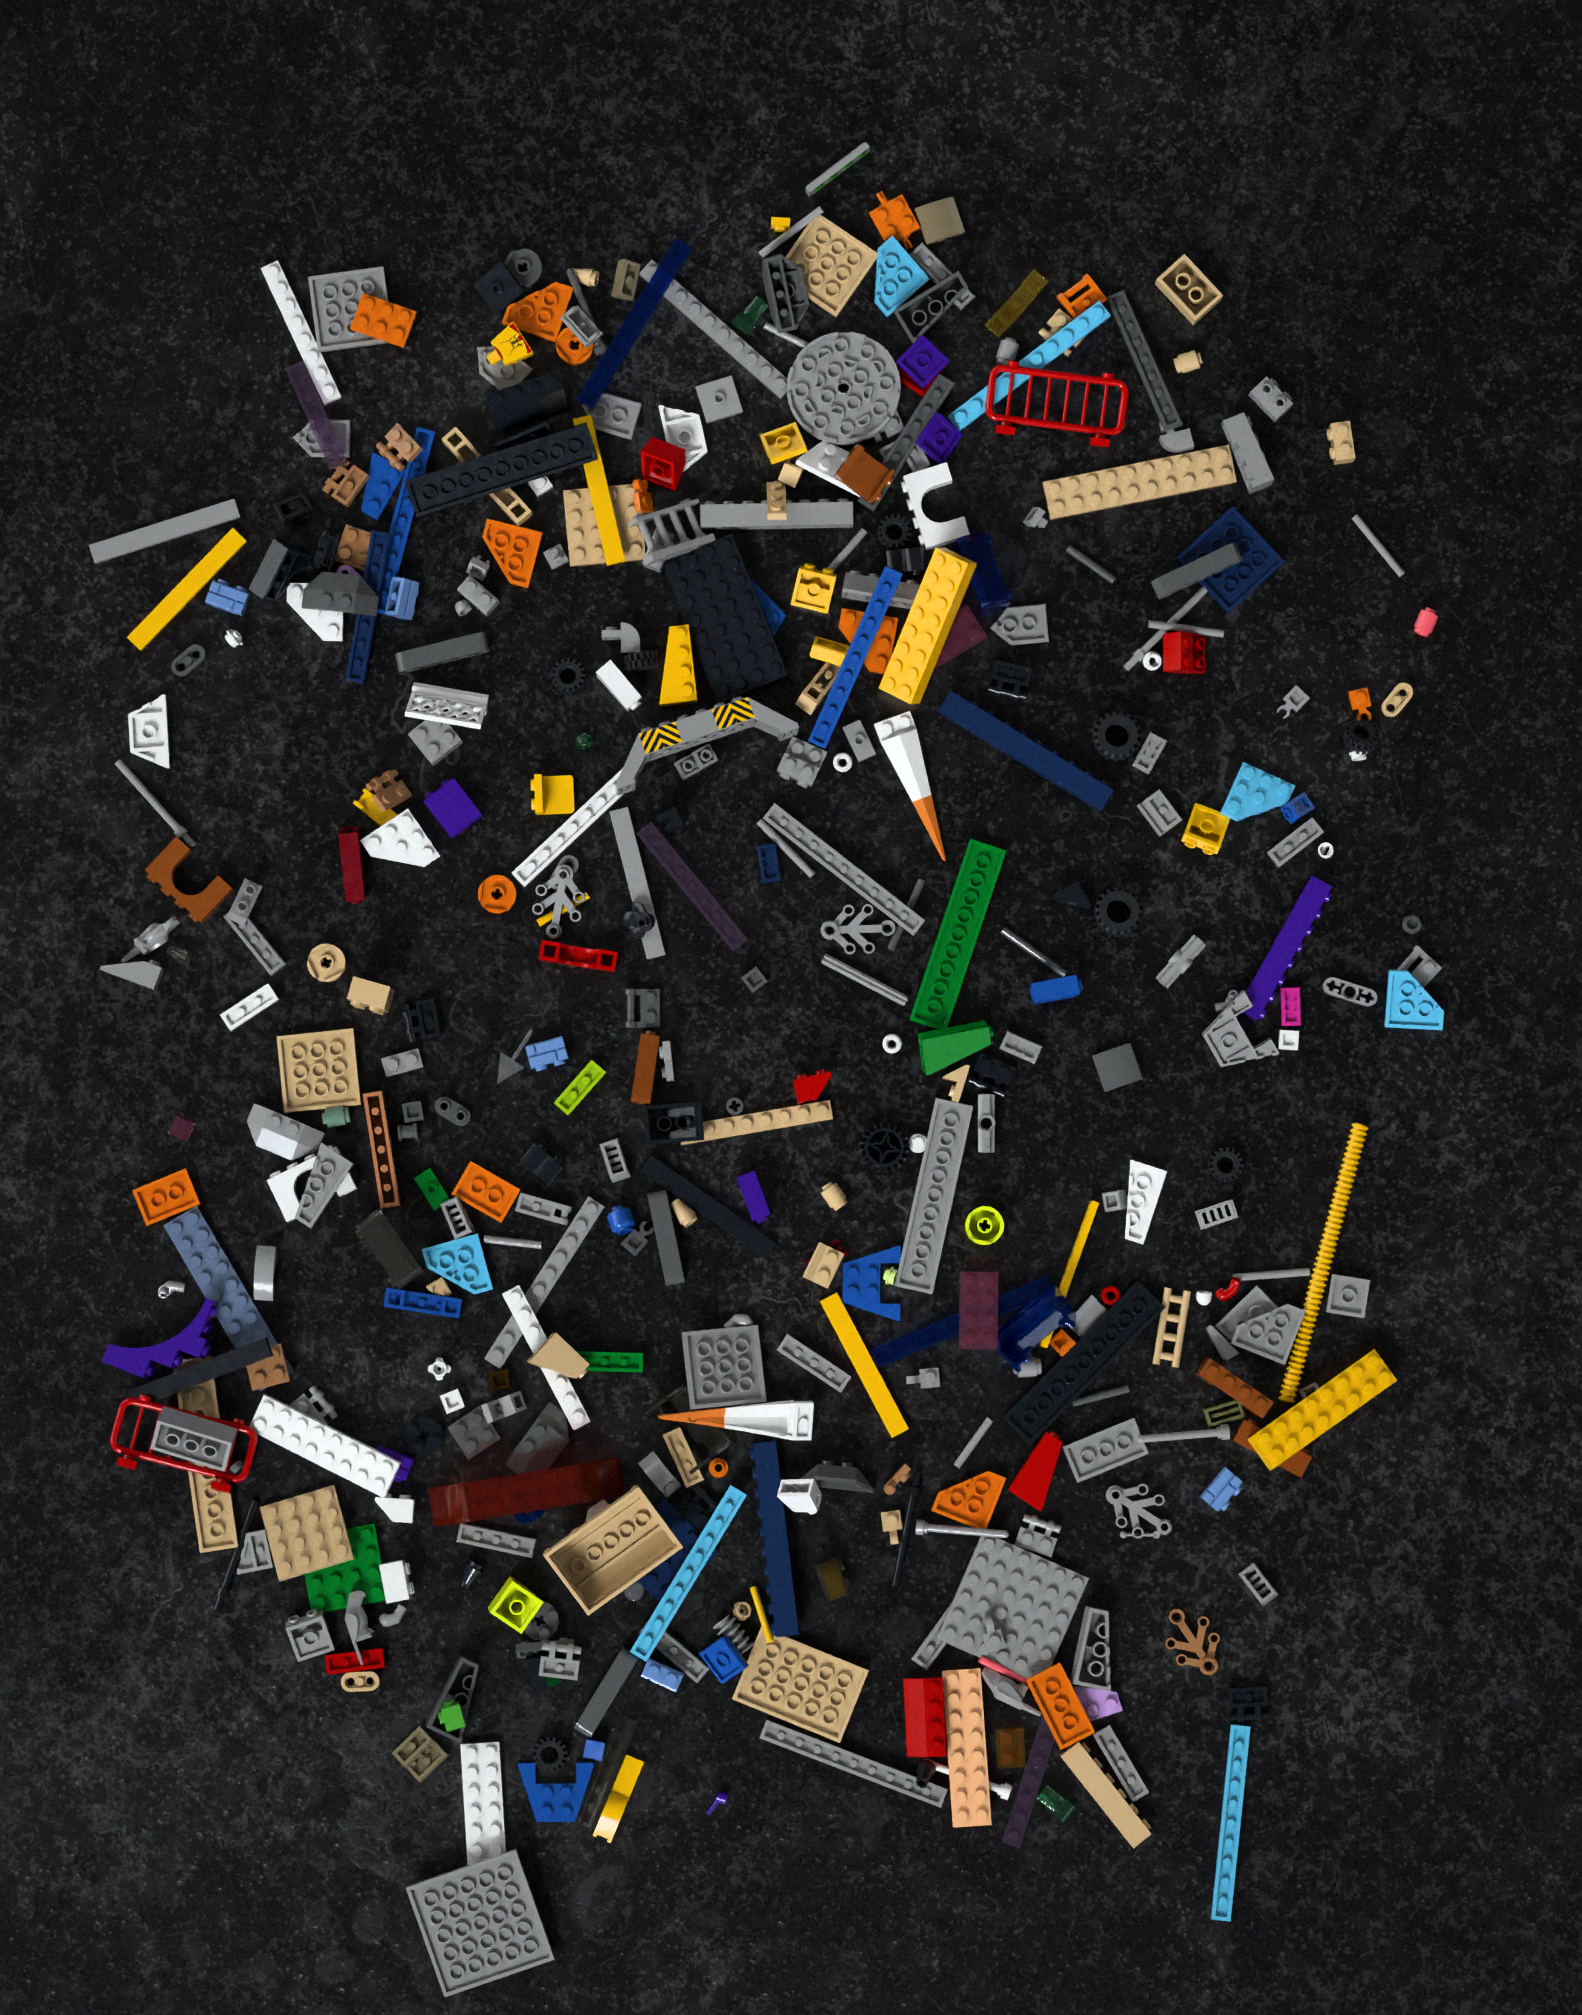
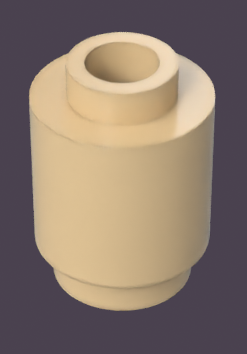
[1173,350,1202,374]
[821,1182,848,1211]

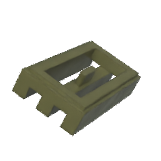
[1203,1400,1246,1428]

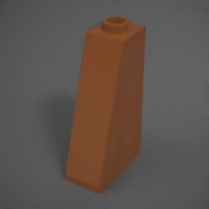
[631,1031,660,1105]

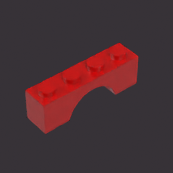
[539,940,618,973]

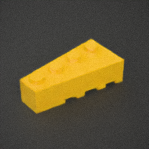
[659,624,698,707]

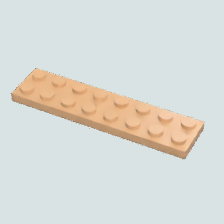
[942,1668,992,1827]

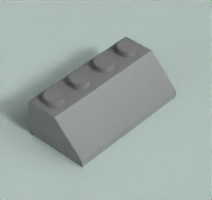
[842,570,920,609]
[151,1406,238,1472]

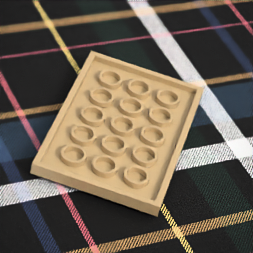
[732,1626,869,1743]

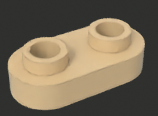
[1381,683,1413,717]
[341,1671,380,1692]

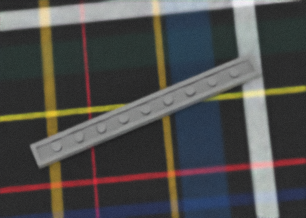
[639,260,787,399]
[763,803,925,936]
[484,1196,605,1369]
[760,1719,948,1808]

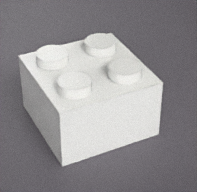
[379,1559,415,1604]

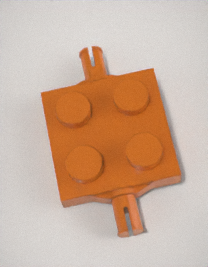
[869,191,921,251]

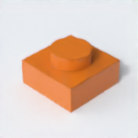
[1049,1329,1076,1357]

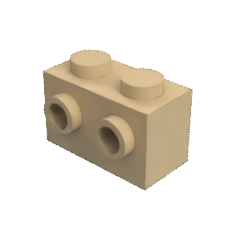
[1327,421,1356,465]

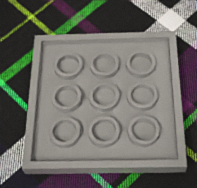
[308,266,388,352]
[682,1325,767,1410]

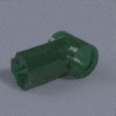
[732,296,769,336]
[1037,1785,1077,1823]

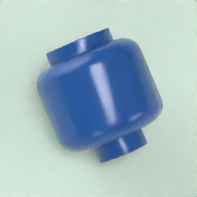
[607,1205,635,1235]

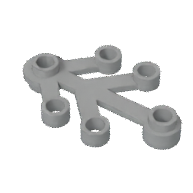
[532,865,585,939]
[821,904,895,955]
[1106,1484,1172,1539]

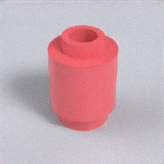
[1414,607,1438,637]

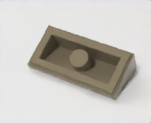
[611,259,641,301]

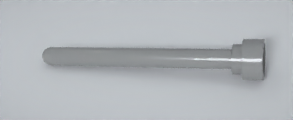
[1137,1424,1230,1443]
[916,1519,1009,1538]

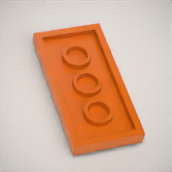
[1025,1662,1095,1750]

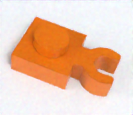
[633,479,654,513]
[1348,687,1372,721]

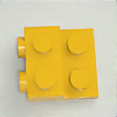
[760,422,808,464]
[791,563,837,614]
[1181,803,1230,855]

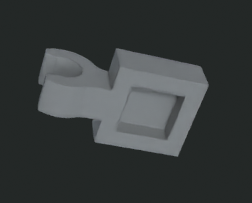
[906,1367,940,1389]
[981,1617,1006,1653]

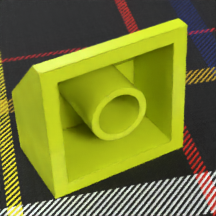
[488,1576,544,1634]

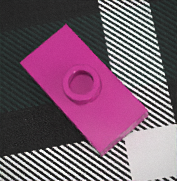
[1280,987,1301,1026]

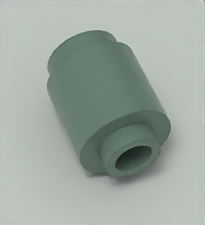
[322,1106,351,1128]

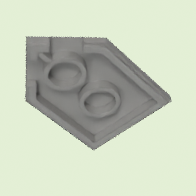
[477,346,533,390]
[582,393,642,440]
[293,419,351,458]
[991,604,1049,645]

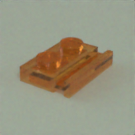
[995,1728,1026,1769]

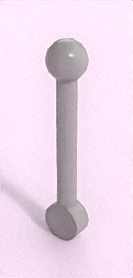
[1120,1531,1160,1539]

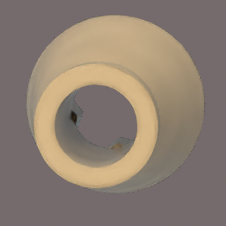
[572,268,599,287]
[670,1198,697,1228]

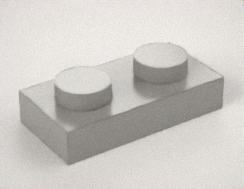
[381,1049,423,1077]

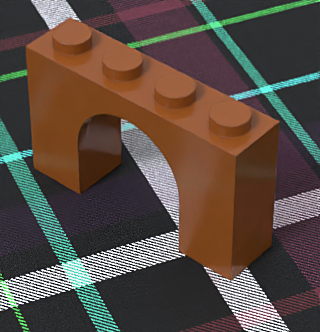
[145,837,234,923]
[1195,1358,1274,1418]

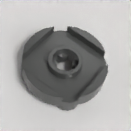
[505,248,542,288]
[524,1602,560,1640]

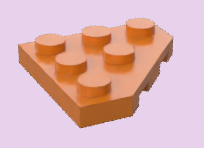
[502,282,574,342]
[482,519,543,589]
[839,608,898,674]
[931,1471,1006,1529]

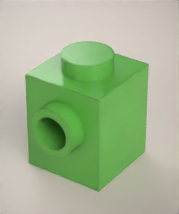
[438,1700,466,1732]

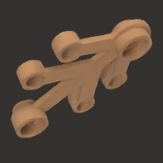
[1165,1609,1220,1675]

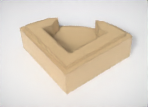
[426,1276,452,1296]

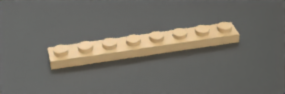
[681,1100,833,1145]

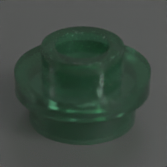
[575,732,593,750]

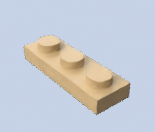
[767,481,787,520]
[663,1427,704,1488]

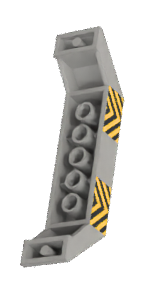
[615,696,799,796]

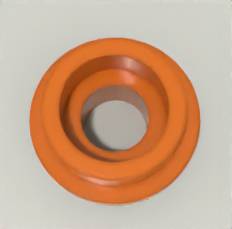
[709,1458,728,1478]

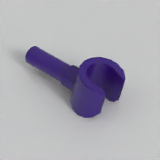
[706,1791,728,1815]

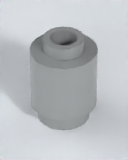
[996,337,1019,365]
[1013,1357,1042,1377]

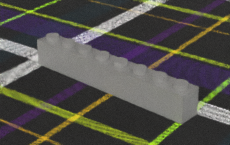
[700,499,853,530]

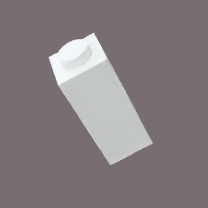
[596,660,642,711]

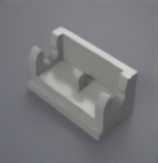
[560,305,603,348]

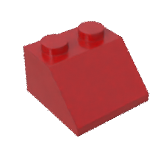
[641,437,686,491]

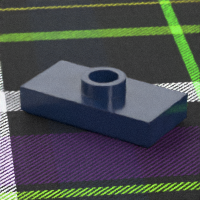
[757,842,781,884]

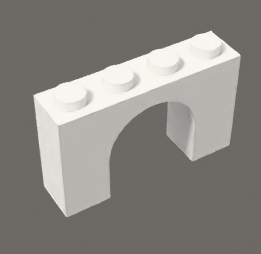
[900,462,970,551]
[267,1145,358,1222]

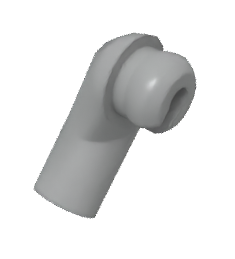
[1215,990,1239,1013]
[158,1280,186,1299]
[723,1314,753,1328]
[379,1604,407,1627]

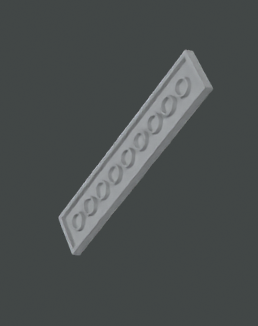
[895,1098,973,1294]

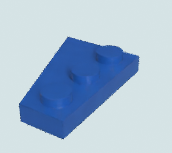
[361,452,405,520]

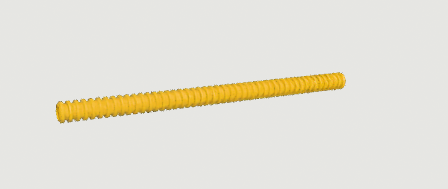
[1278,1123,1369,1404]

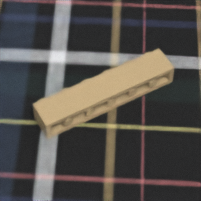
[1060,1742,1152,1849]

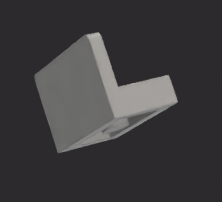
[1065,1295,1107,1338]

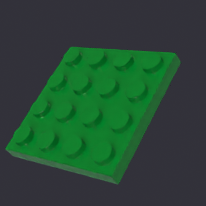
[305,1524,386,1612]

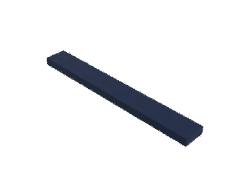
[345,530,392,684]

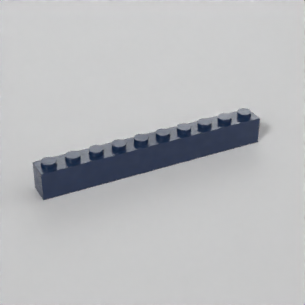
[938,690,1114,812]
[750,1441,799,1637]

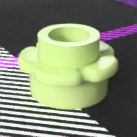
[883,1267,898,1285]

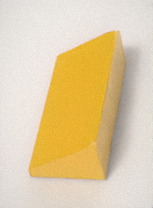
[810,636,850,666]

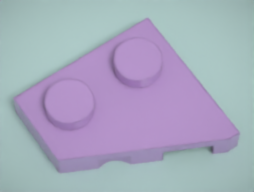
[1074,1686,1123,1721]

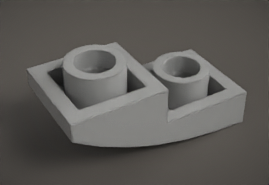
[674,744,718,780]

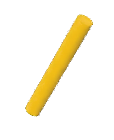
[537,892,590,926]
[750,1586,774,1643]

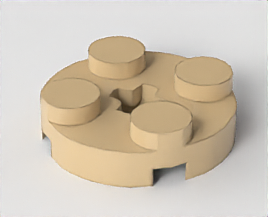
[307,944,346,982]

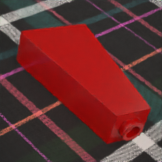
[1007,1431,1063,1511]

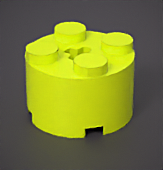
[965,1206,1004,1245]

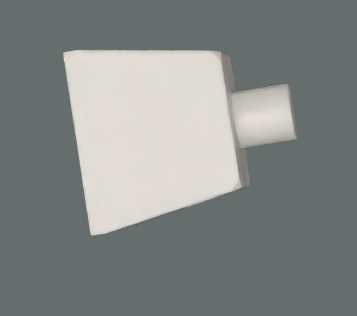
[777,1479,822,1515]

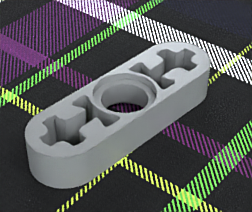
[1322,977,1377,1007]

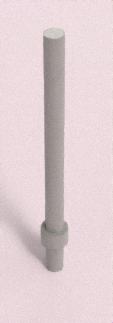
[1123,586,1208,671]
[115,759,196,849]

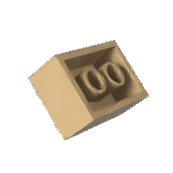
[1155,254,1223,325]
[347,976,395,1015]

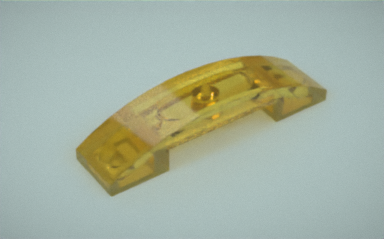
[984,269,1048,338]

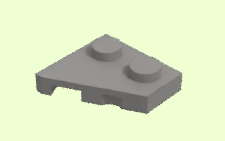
[237,1529,274,1575]

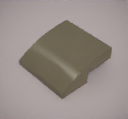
[914,197,965,245]
[392,1726,449,1783]

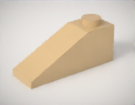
[795,662,841,715]

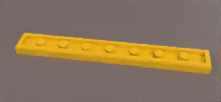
[573,415,625,566]
[127,528,247,651]
[1039,1201,1099,1348]
[820,1293,909,1438]

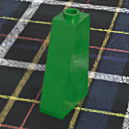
[918,1020,993,1075]

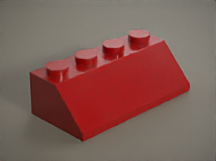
[903,1676,946,1757]

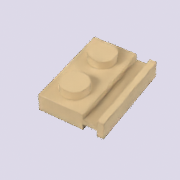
[803,1242,844,1289]

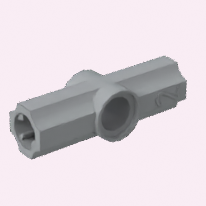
[1156,935,1206,989]
[977,1094,995,1153]

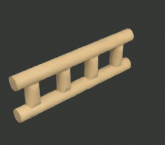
[1152,1287,1191,1368]

